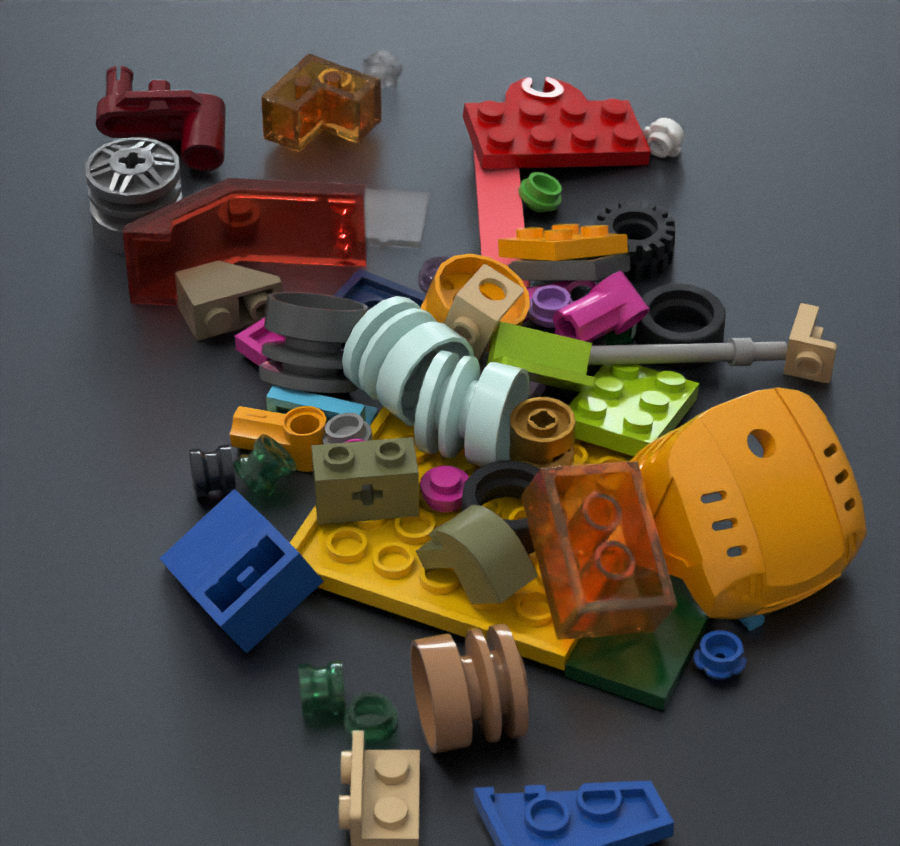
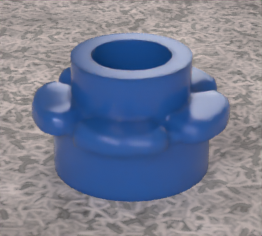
[694,630,746,680]

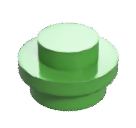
[518,172,562,212]

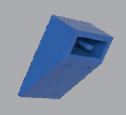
[159,489,324,654]

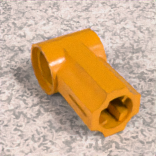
[230,406,327,472]

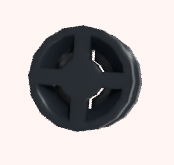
[189,444,236,498]

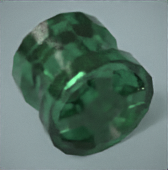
[233,434,297,498]
[298,660,346,717]

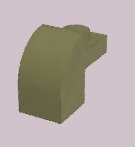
[416,505,538,604]

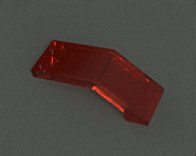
[122,178,368,305]

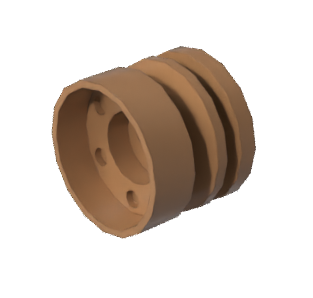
[410,624,529,753]

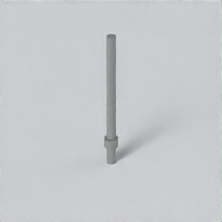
[588,338,787,366]

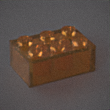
[521,461,677,640]

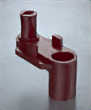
[96,66,226,171]

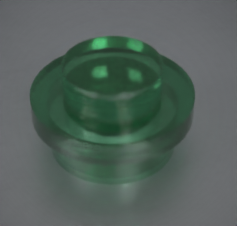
[343,692,398,744]

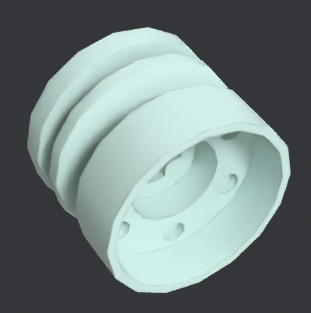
[342,296,474,426]
[414,350,530,467]

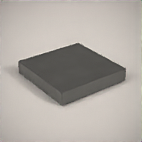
[508,253,630,280]

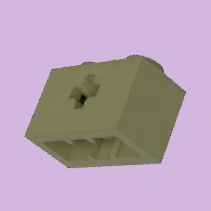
[311,437,419,525]

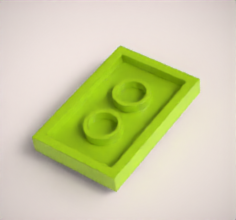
[568,364,700,456]

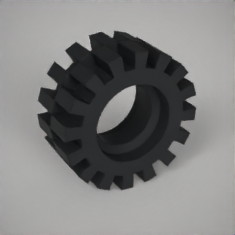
[594,200,676,280]

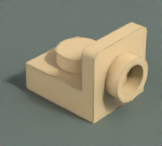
[783,303,837,383]

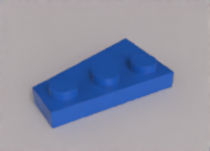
[473,780,674,846]

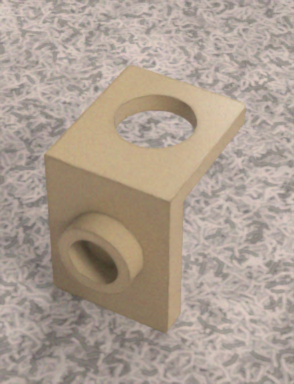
[444,264,524,362]

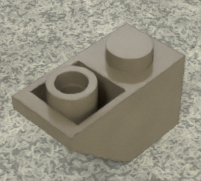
[175,261,282,341]

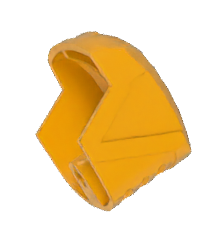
[618,387,867,620]

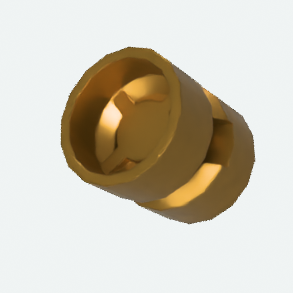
[509,397,576,489]

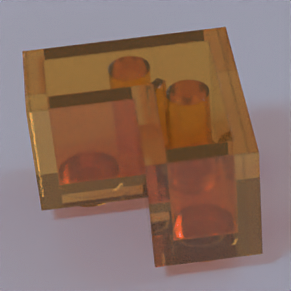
[261,53,382,152]

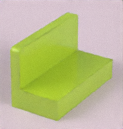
[487,321,596,392]

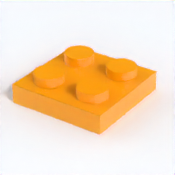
[498,224,628,261]

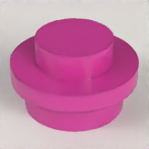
[420,466,469,512]

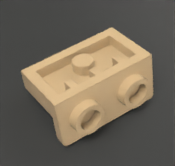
[339,731,420,846]

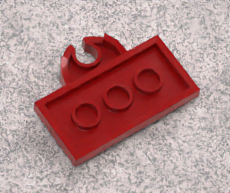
[462,77,651,169]

